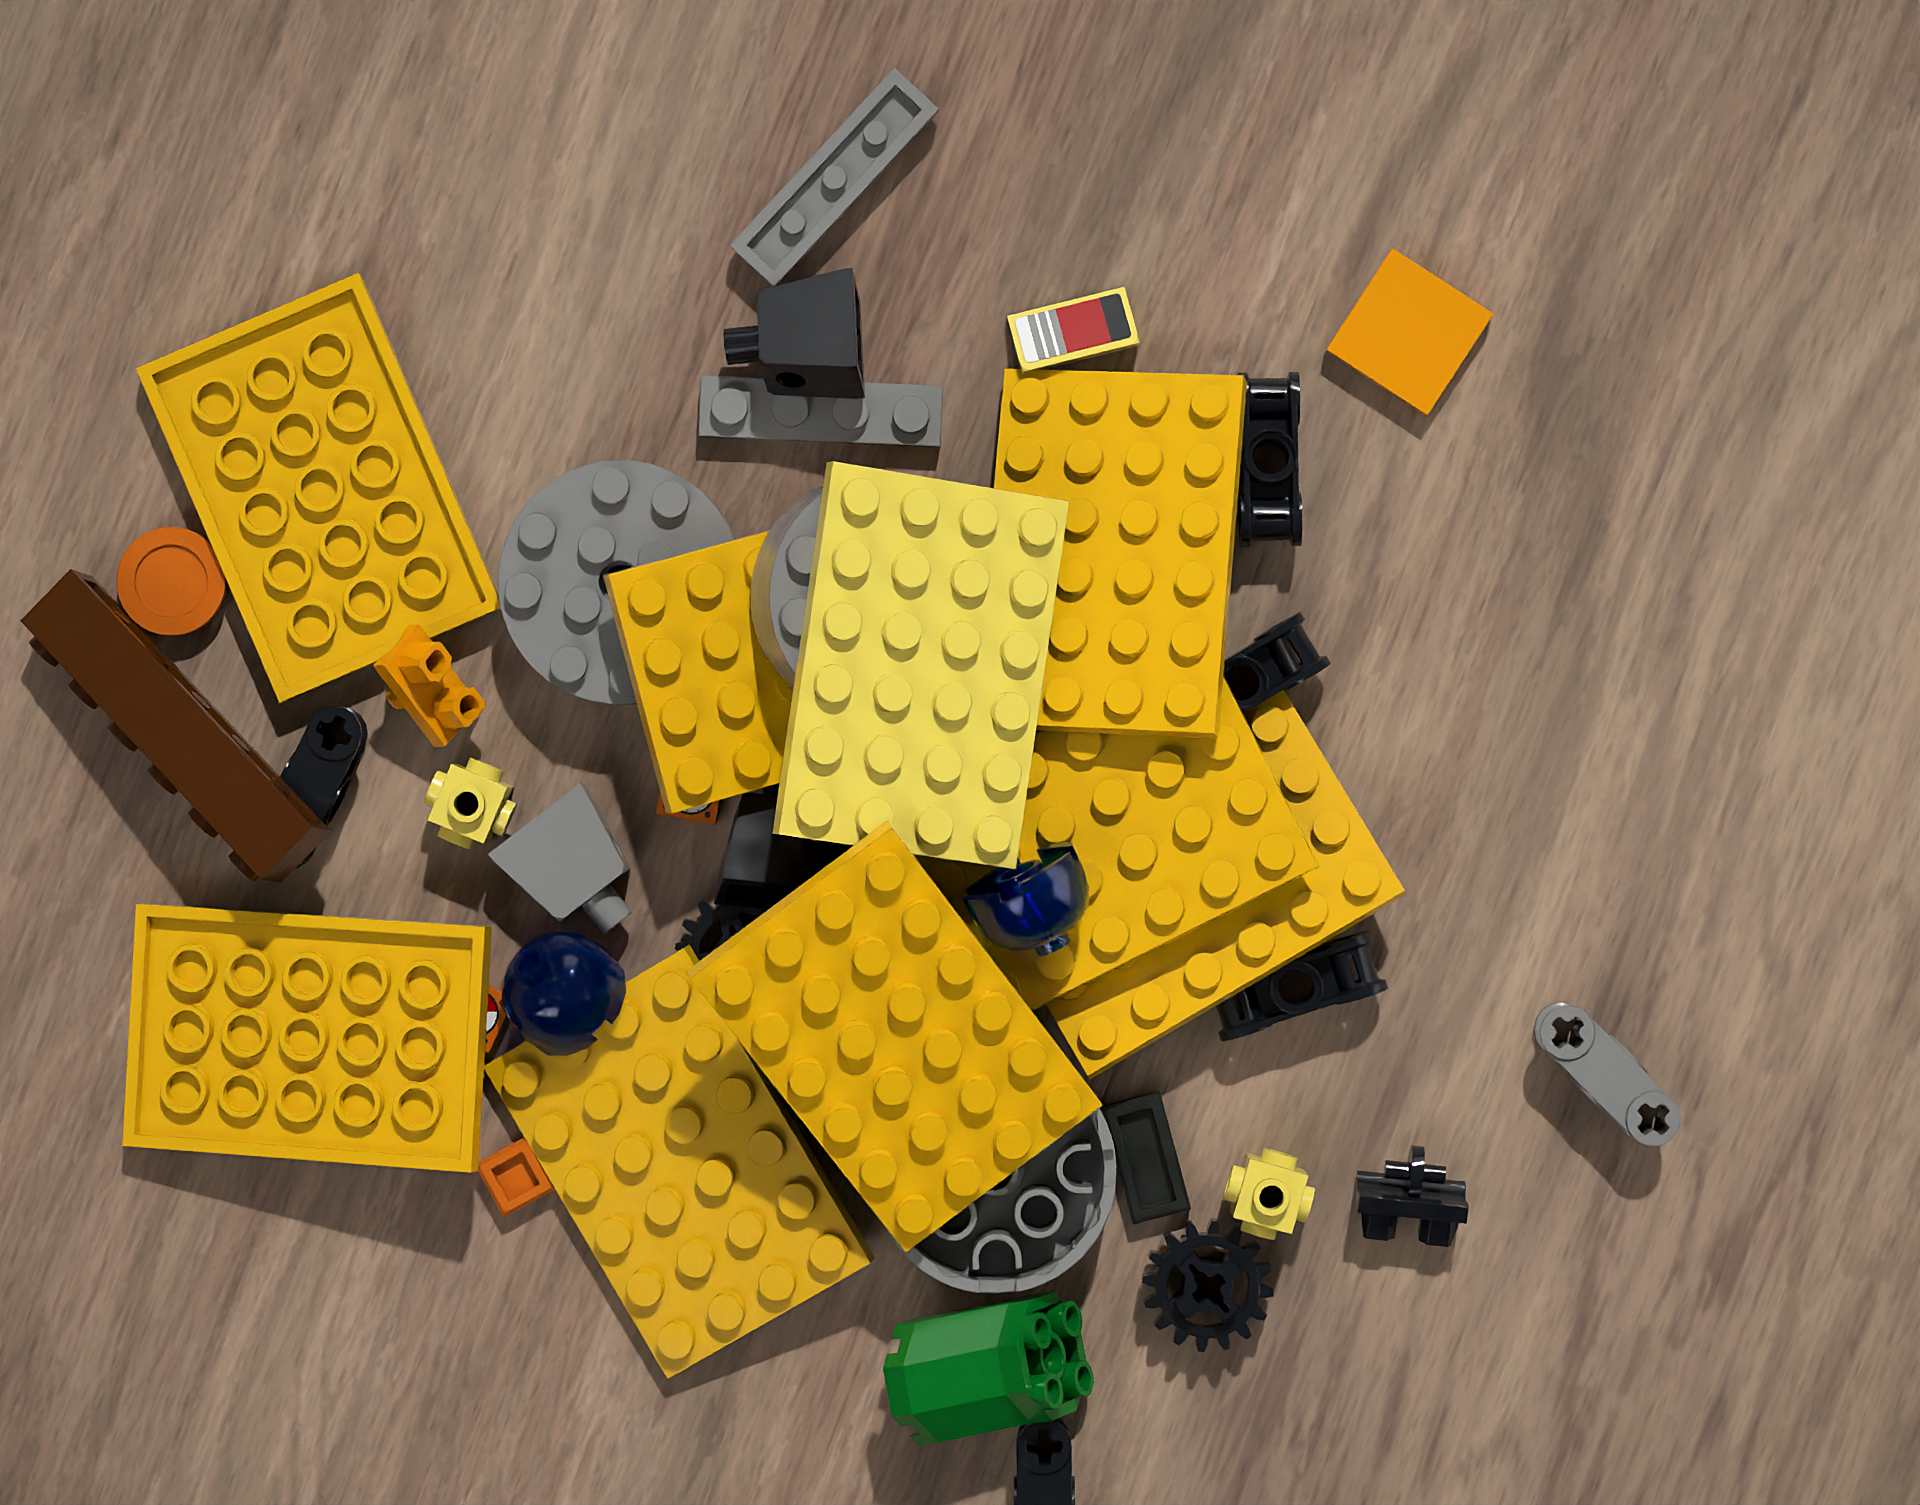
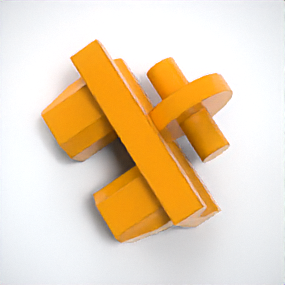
[373,625,486,747]

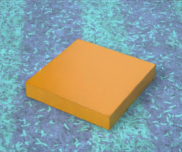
[1325,248,1493,417]

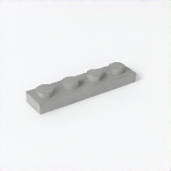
[730,68,939,287]
[698,375,943,448]

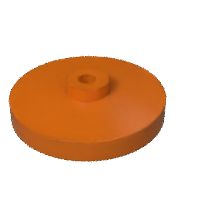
[116,527,228,636]

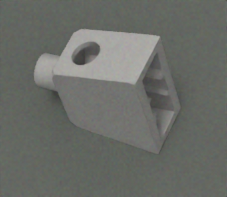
[488,783,632,935]

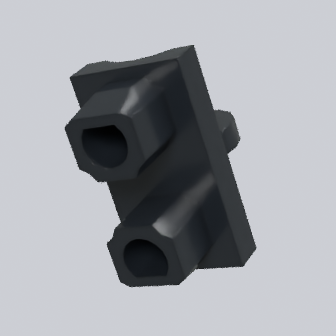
[1355,1145,1469,1247]

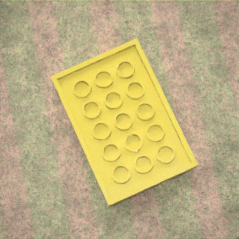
[772,461,1069,869]

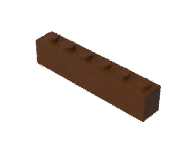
[20,569,331,883]

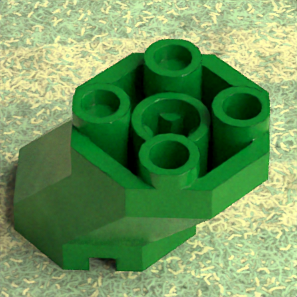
[883,1291,1094,1445]

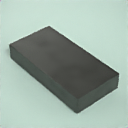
[1101,1091,1191,1225]

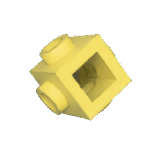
[424,757,517,850]
[1223,1148,1315,1240]

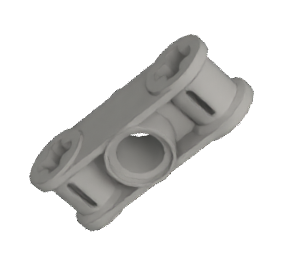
[1533,1002,1681,1147]

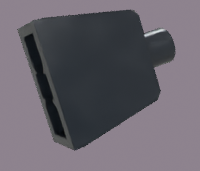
[723,268,865,399]
[714,783,835,910]

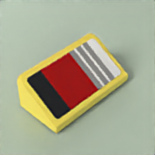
[1007,287,1140,373]

